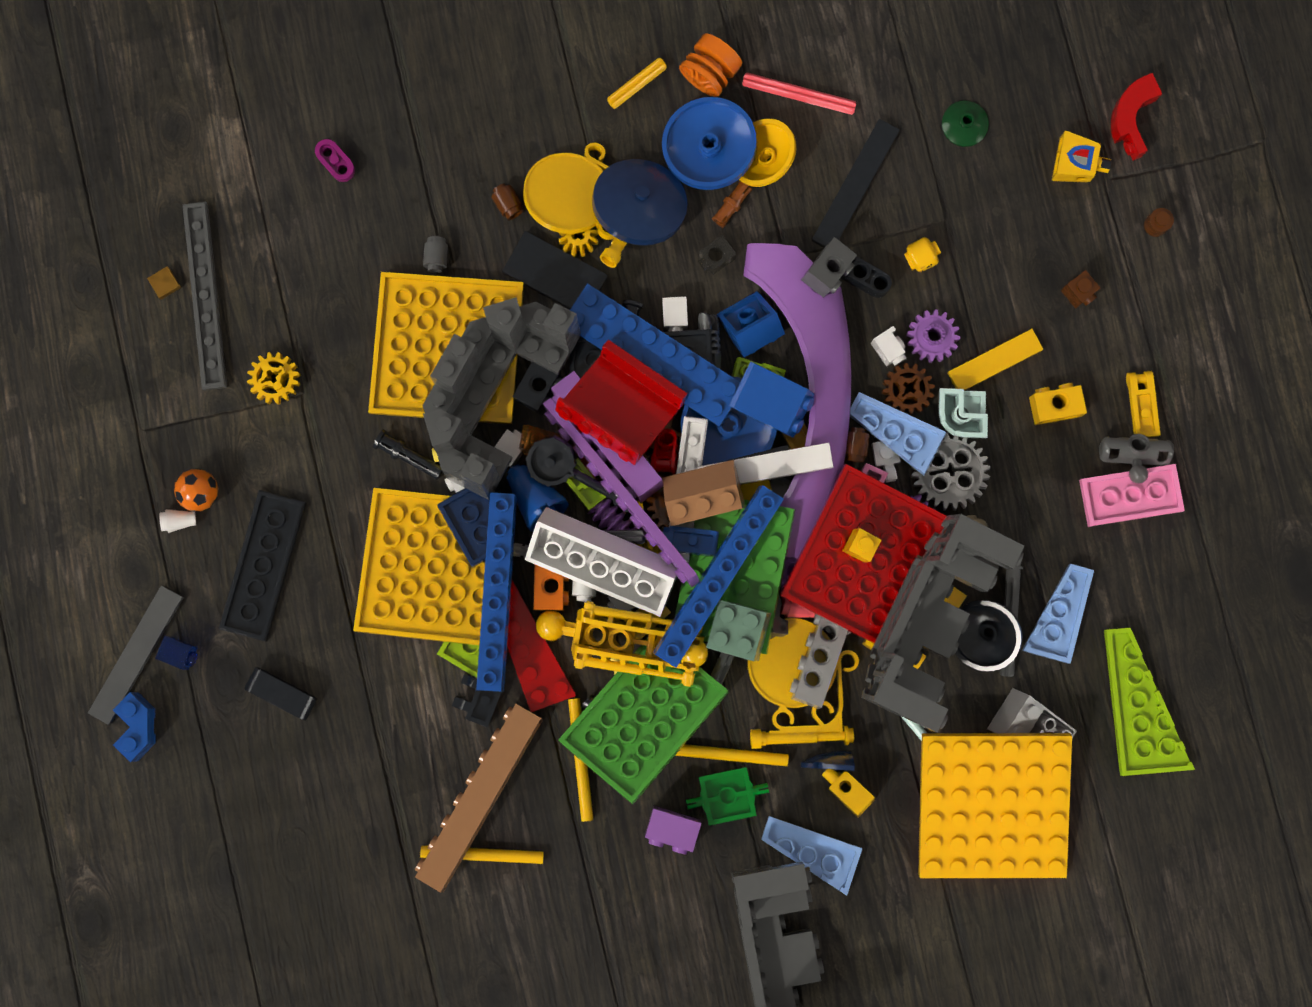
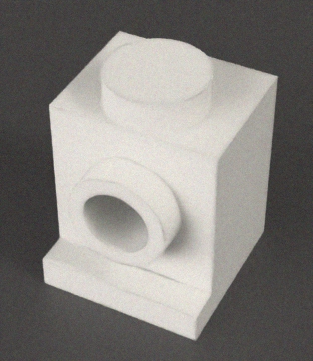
[871,326,906,367]

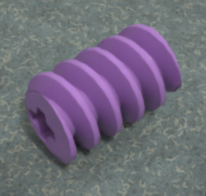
[587,498,638,530]

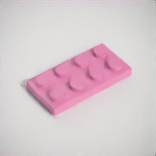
[1079,464,1185,527]

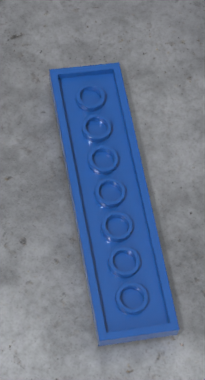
[570,283,740,427]

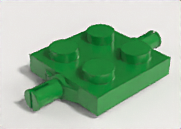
[686,767,769,825]

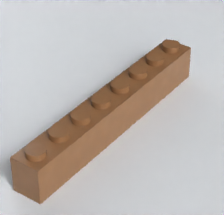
[415,704,543,892]

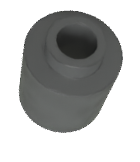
[423,236,448,273]

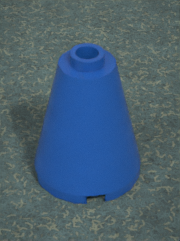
[506,464,569,532]

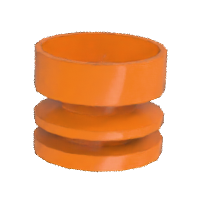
[679,33,742,97]

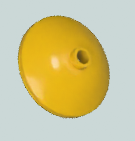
[739,119,796,187]

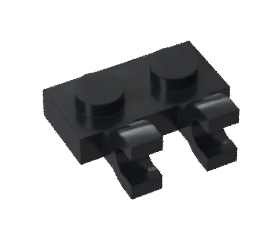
[452,674,501,728]

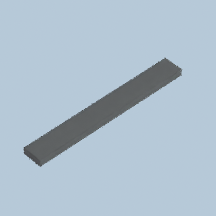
[182,201,228,391]

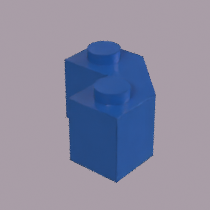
[113,692,156,762]

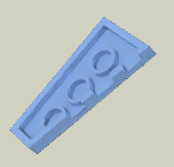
[850,392,946,476]
[1022,564,1094,664]
[761,816,862,896]

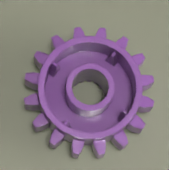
[906,310,960,363]

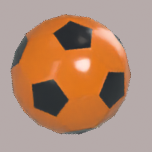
[174,469,219,512]

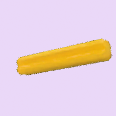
[607,58,667,109]

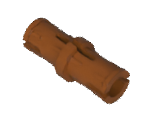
[712,181,752,228]

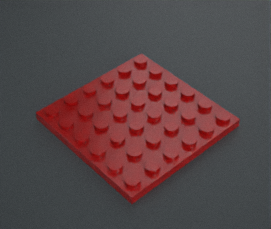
[780,464,946,644]

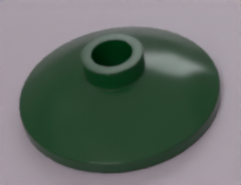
[942,101,989,147]

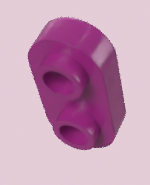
[315,139,355,182]

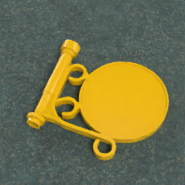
[523,143,627,268]
[747,618,859,749]

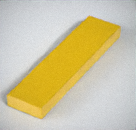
[948,329,1043,391]

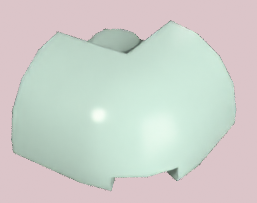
[939,388,988,438]

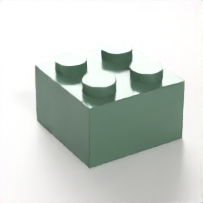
[706,600,772,661]

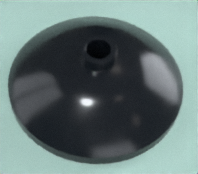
[955,599,1022,671]

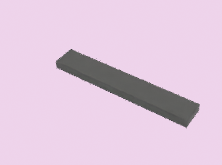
[88,585,184,725]

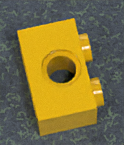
[1029,383,1087,425]

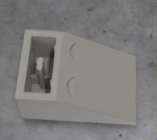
[987,688,1077,738]

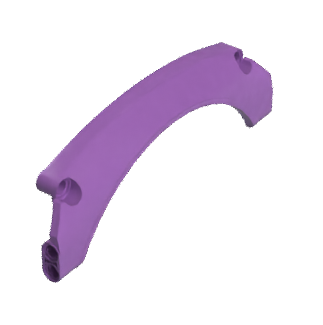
[743,243,851,588]

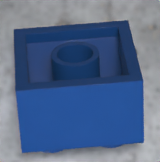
[717,291,785,357]

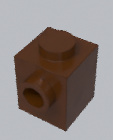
[1061,270,1101,309]

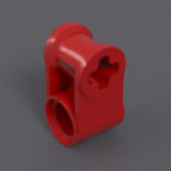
[651,428,680,475]

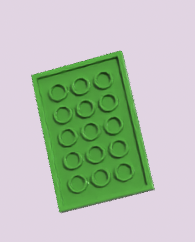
[675,500,796,654]
[558,637,729,805]

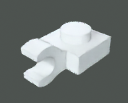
[871,442,900,483]

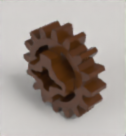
[882,363,935,416]

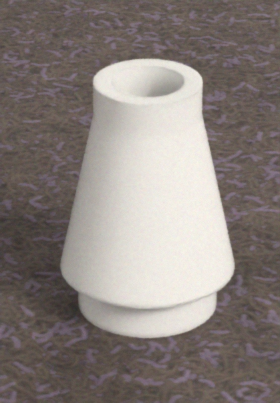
[159,509,196,533]

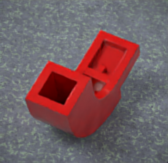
[1111,73,1162,161]

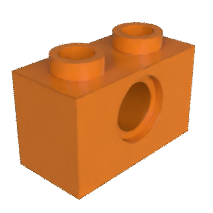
[534,564,569,611]

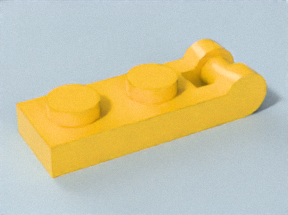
[1126,371,1161,438]

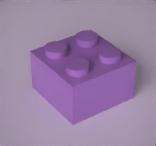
[645,806,701,855]

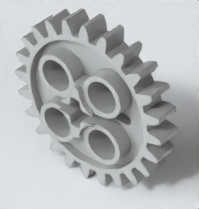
[911,433,990,511]

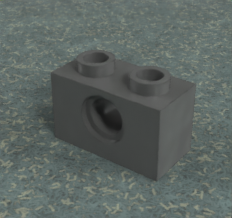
[801,237,857,298]

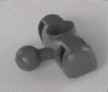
[1099,434,1174,484]

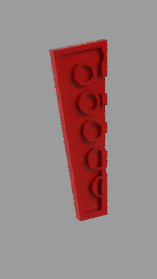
[507,580,576,712]

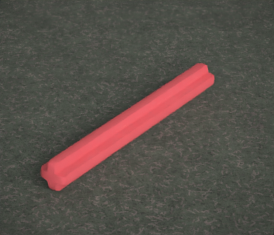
[742,73,856,115]

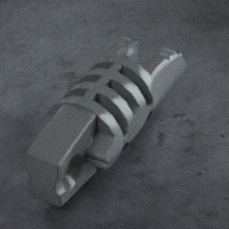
[698,312,721,369]

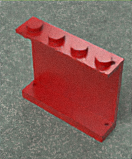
[555,340,688,465]

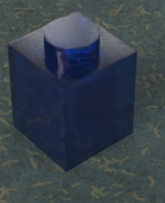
[155,636,198,670]

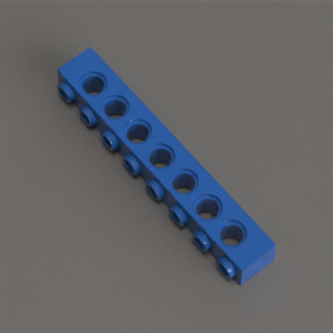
[653,485,784,668]
[476,493,517,692]

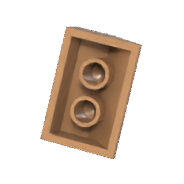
[663,460,746,526]

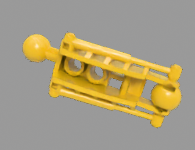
[536,601,708,687]

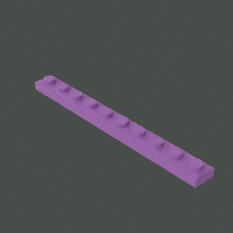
[543,398,700,587]

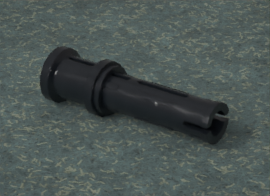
[373,429,443,480]

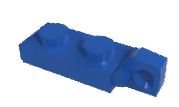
[662,526,719,557]

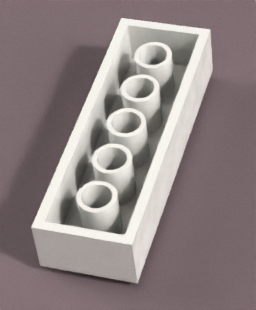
[525,507,677,617]

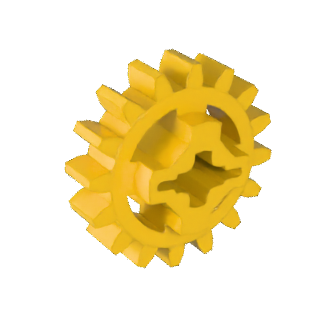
[247,352,301,405]

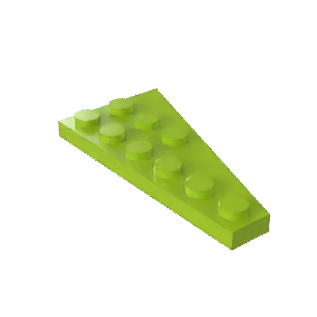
[1104,628,1195,776]

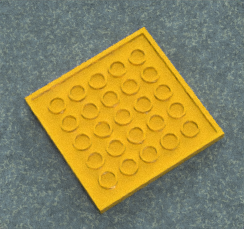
[368,272,524,424]
[353,488,517,646]
[918,733,1072,878]

